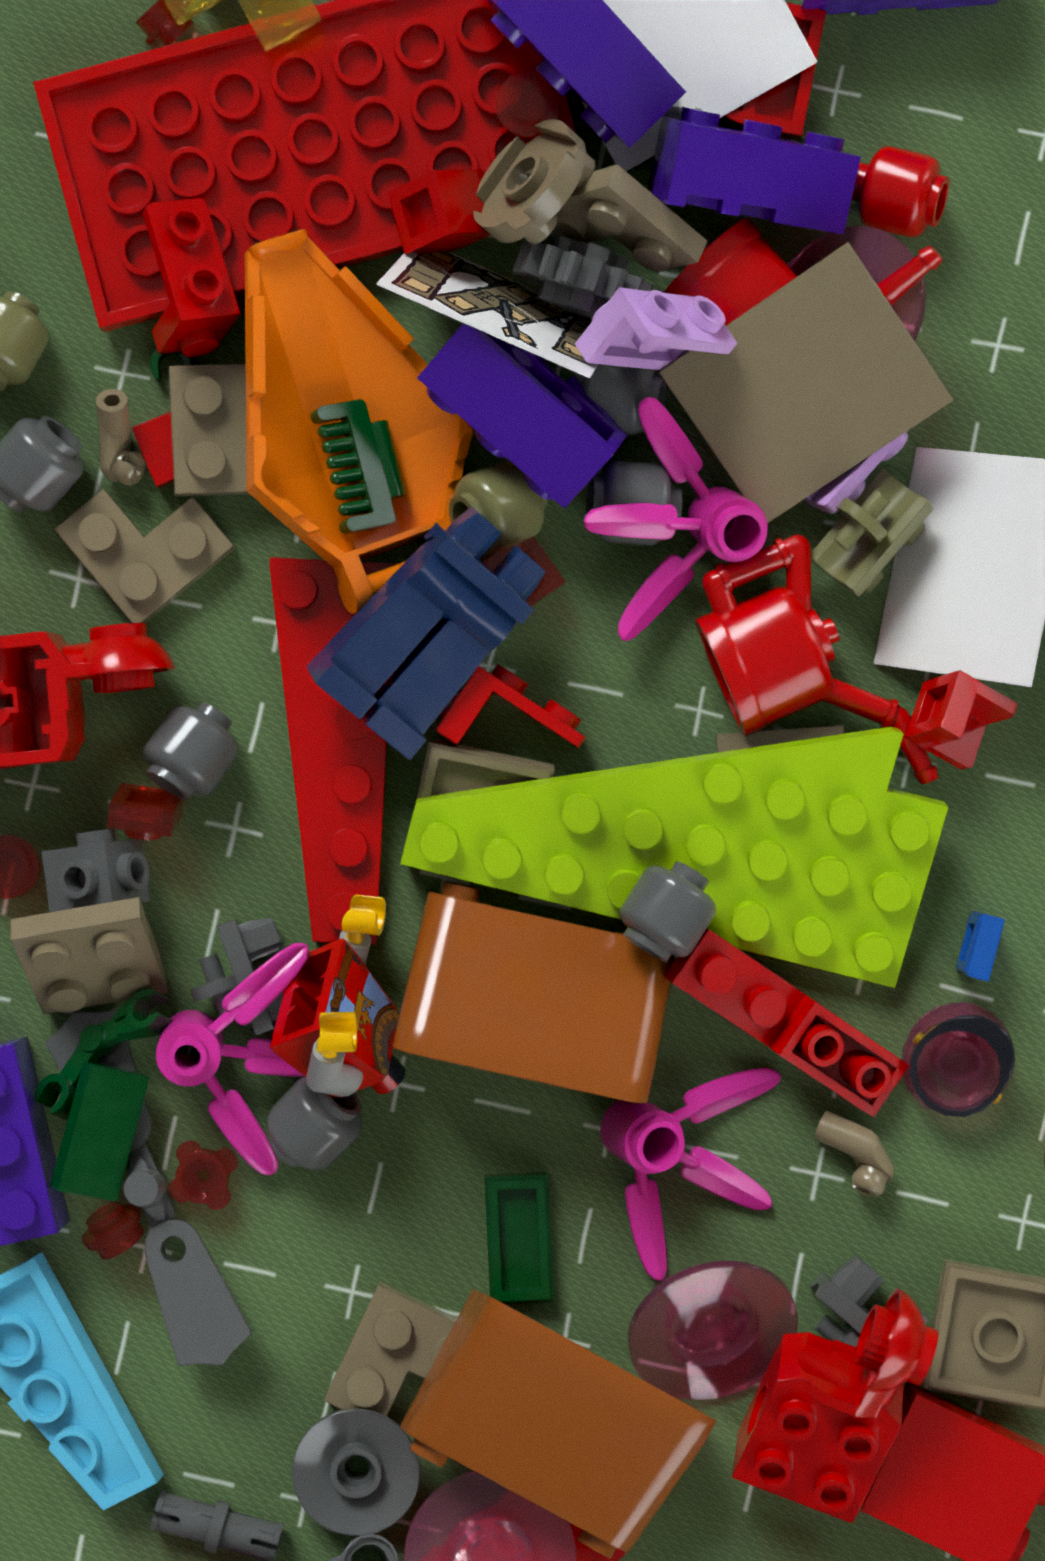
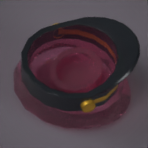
[902,1002,1015,1117]

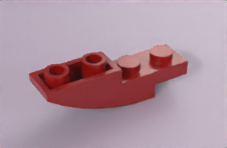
[664,928,909,1118]

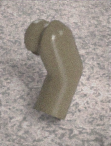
[96,389,146,486]
[814,1111,894,1198]

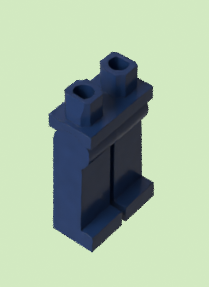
[306,506,546,760]

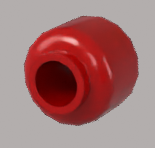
[851,146,950,238]

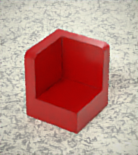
[388,169,490,255]
[904,670,1018,770]

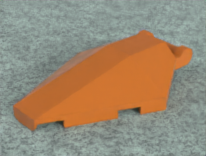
[245,229,473,614]

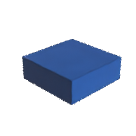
[955,911,1005,982]

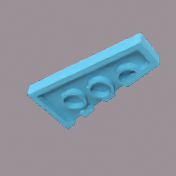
[0,1252,164,1510]

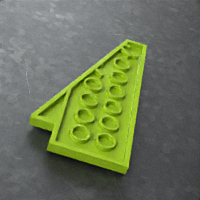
[400,727,949,988]

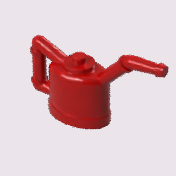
[663,218,943,326]
[695,534,939,785]

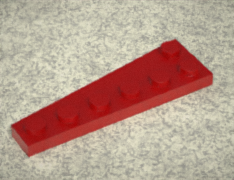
[269,557,396,945]

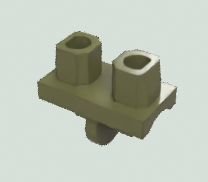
[811,469,934,597]

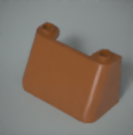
[392,881,676,1103]
[400,1289,716,1559]

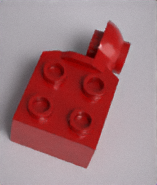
[0,623,175,769]
[731,1288,939,1524]

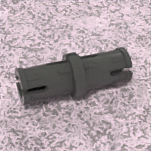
[150,1489,284,1561]

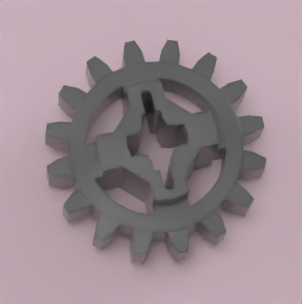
[512,235,654,319]

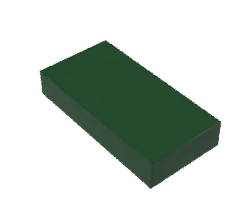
[50,1061,150,1202]
[484,1172,554,1304]

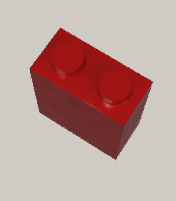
[860,1382,1045,1561]

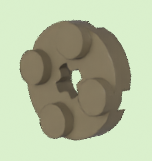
[473,119,595,244]

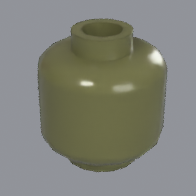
[0,292,49,391]
[449,462,547,553]

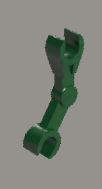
[34,988,173,1120]

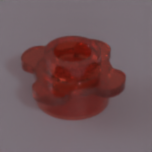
[169,1140,238,1210]

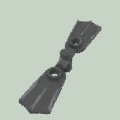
[46,1010,252,1366]

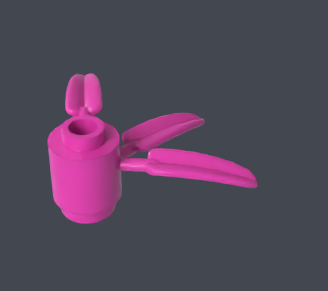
[584,397,768,641]
[156,942,309,1175]
[600,1068,781,1281]

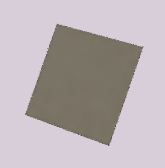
[659,242,954,523]

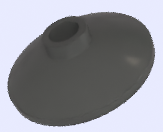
[292,1409,420,1536]

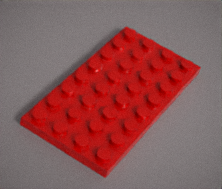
[33,0,576,332]

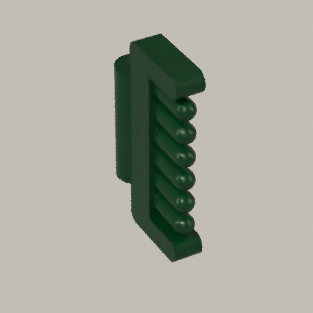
[310,399,407,535]

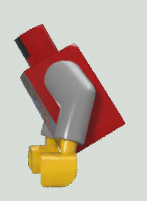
[270,895,405,1097]

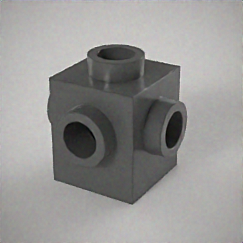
[41,829,150,912]

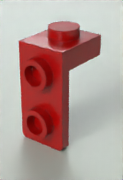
[143,198,241,357]
[436,664,586,749]

